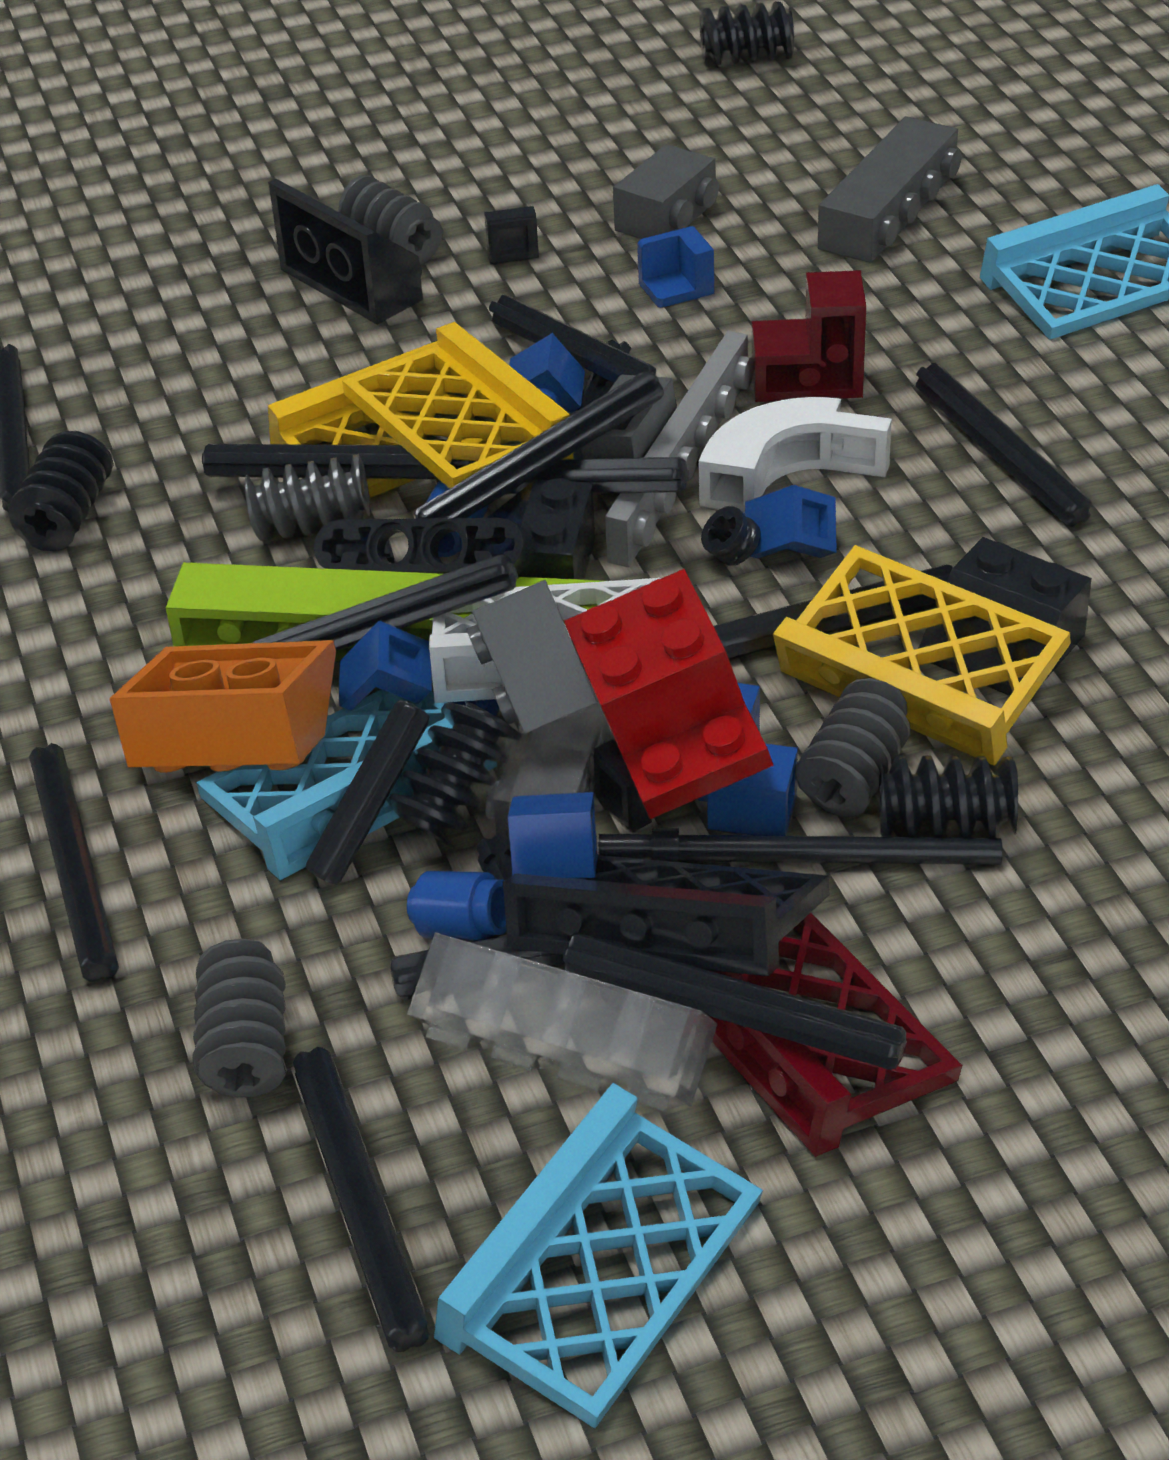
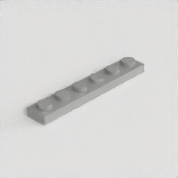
[605,331,754,567]

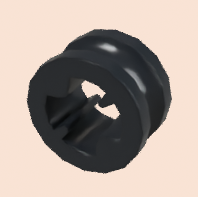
[701,506,760,566]

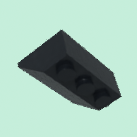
[268,179,423,325]

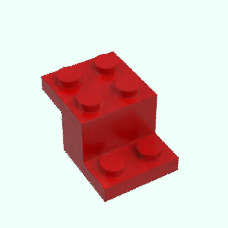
[564,569,774,819]

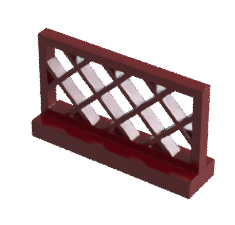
[682,913,962,1157]

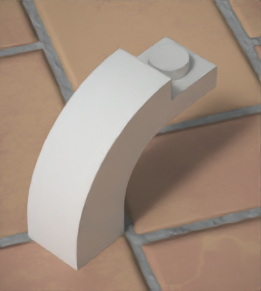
[699,397,892,514]

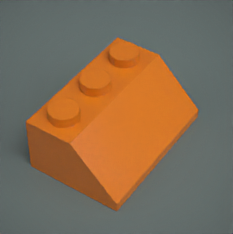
[109,640,336,773]

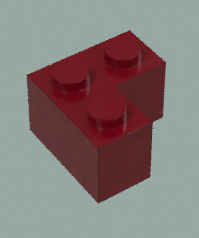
[752,270,867,402]

